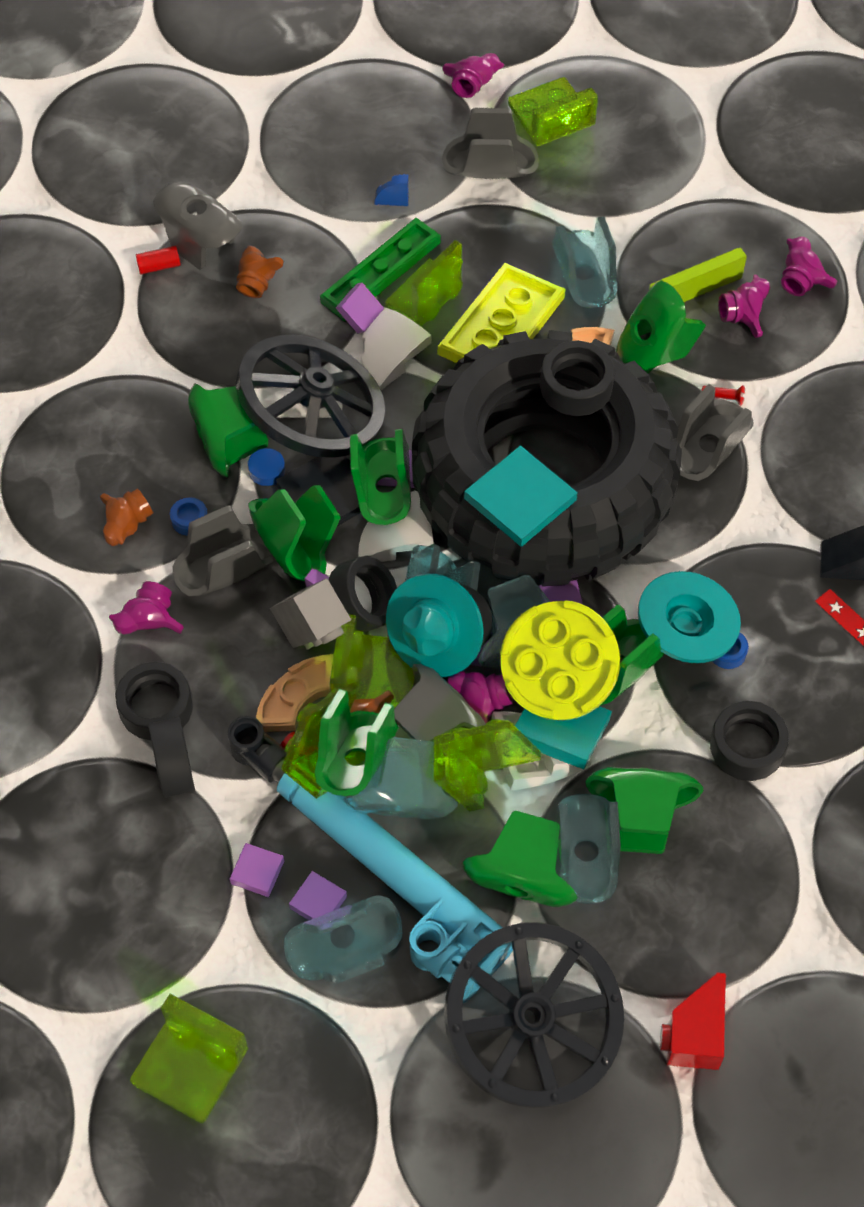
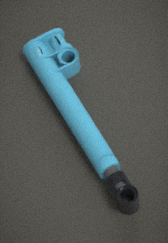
[228,716,513,1003]

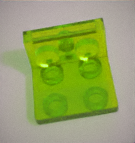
[508,77,598,146]
[385,240,463,327]
[330,614,414,709]
[281,682,365,799]
[434,719,541,812]
[130,993,249,1123]

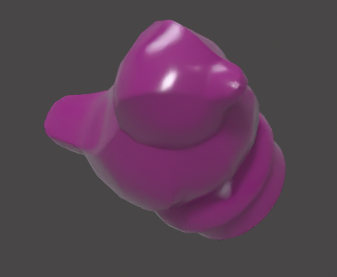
[442,53,504,98]
[781,236,837,296]
[718,275,770,338]
[109,581,184,635]
[447,671,513,733]

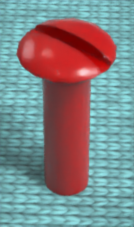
[702,385,746,406]

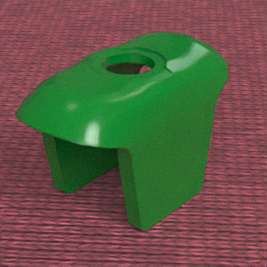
[616,280,706,374]
[188,383,269,478]
[350,429,411,525]
[248,485,340,581]
[600,604,664,706]
[314,689,399,796]
[585,767,703,854]
[461,811,577,907]

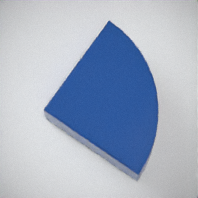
[375,174,409,206]

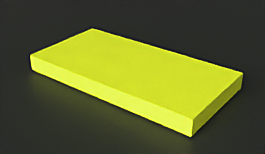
[437,263,566,363]

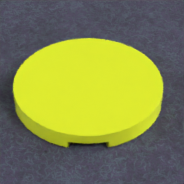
[500,600,620,720]

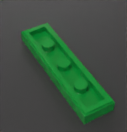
[320,217,441,322]

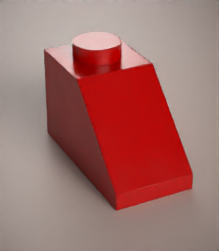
[660,973,726,1070]

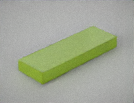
[649,247,747,302]

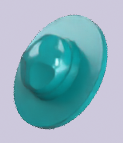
[638,571,741,663]
[386,573,484,677]

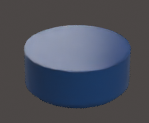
[248,448,285,486]
[170,497,208,536]
[712,632,749,669]

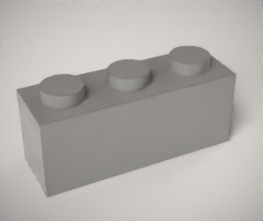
[270,578,351,649]

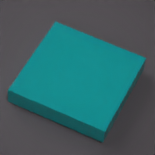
[464,445,578,547]
[510,706,612,770]

